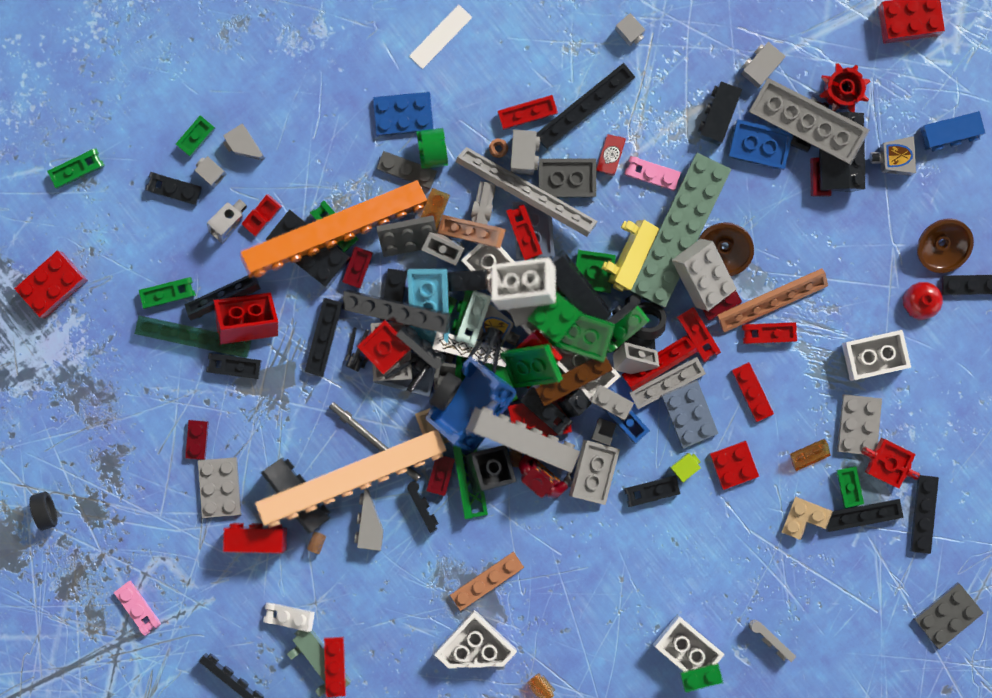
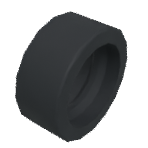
[634,302,667,340]
[430,372,462,411]
[29,492,58,531]

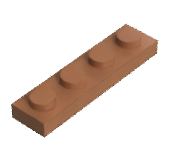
[437,215,505,248]
[450,551,524,611]

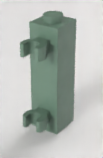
[287,629,352,697]

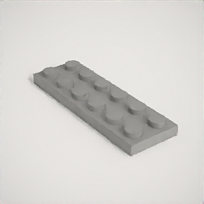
[749,78,870,165]

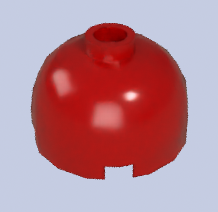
[903,282,943,320]

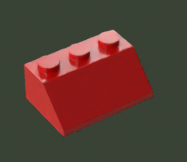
[214,292,278,344]

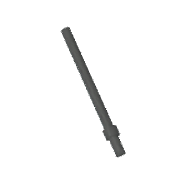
[329,402,421,482]

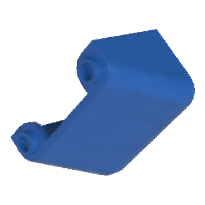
[425,356,516,451]

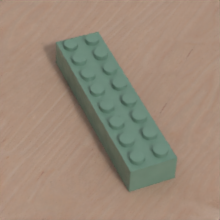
[629,153,731,309]

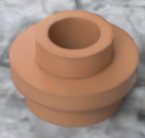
[489,139,508,158]

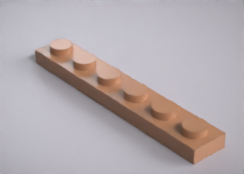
[717,268,828,333]

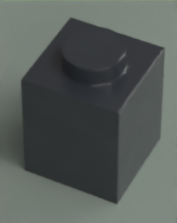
[558,389,592,418]

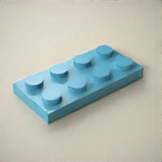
[407,269,449,347]

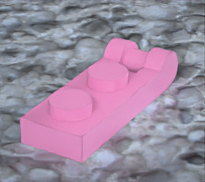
[624,156,681,191]
[113,581,161,636]

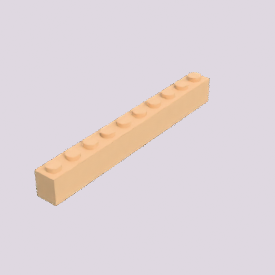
[255,429,446,528]

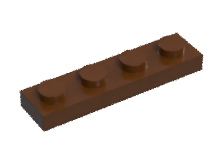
[536,357,613,406]

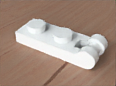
[263,603,315,632]

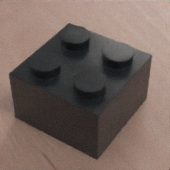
[464,445,516,494]

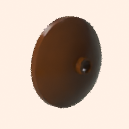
[917,218,974,273]
[698,222,754,276]

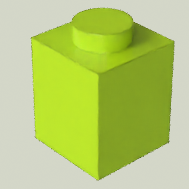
[670,453,701,482]

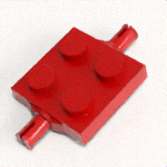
[861,438,920,489]

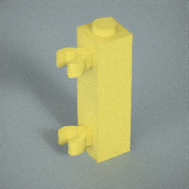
[601,220,660,292]

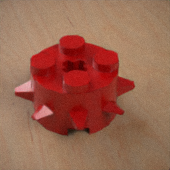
[819,63,871,112]

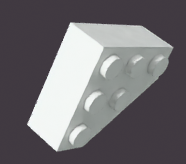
[434,610,517,668]

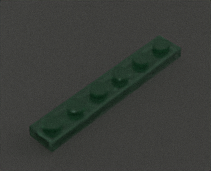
[135,315,252,358]

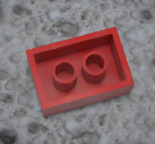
[878,0,945,44]
[14,250,88,319]
[223,523,287,553]

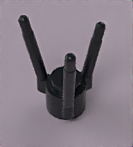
[345,327,369,372]
[469,327,503,373]
[384,354,431,393]

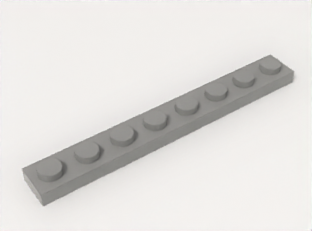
[456,147,598,237]

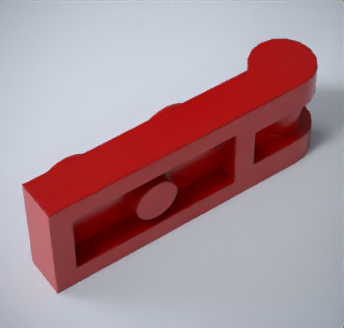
[506,204,543,261]
[677,307,721,363]
[742,322,797,344]

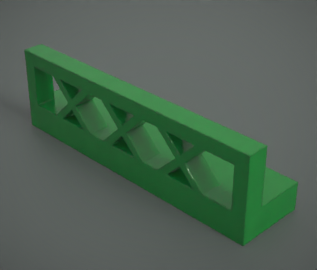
[453,444,488,519]

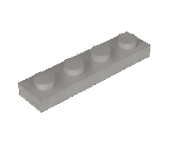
[629,357,706,409]

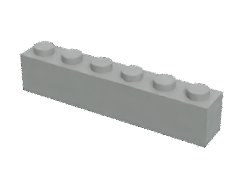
[466,407,580,473]

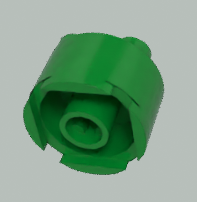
[416,128,448,169]

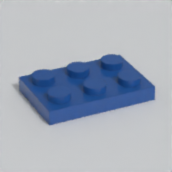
[373,92,434,136]
[728,119,793,170]

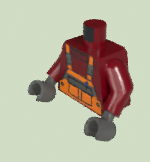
[518,454,573,499]

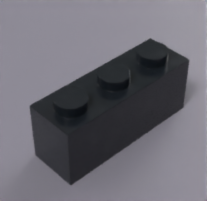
[698,81,742,145]

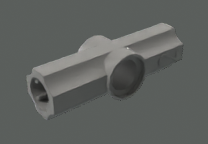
[471,181,496,225]

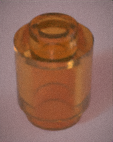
[527,673,555,698]

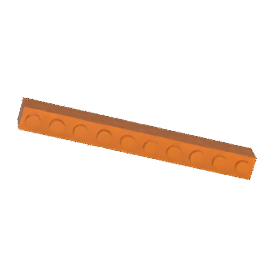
[240,180,427,278]

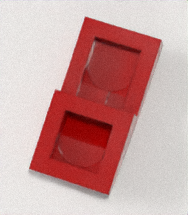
[241,194,283,236]

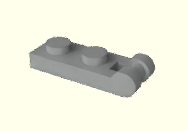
[749,619,796,662]

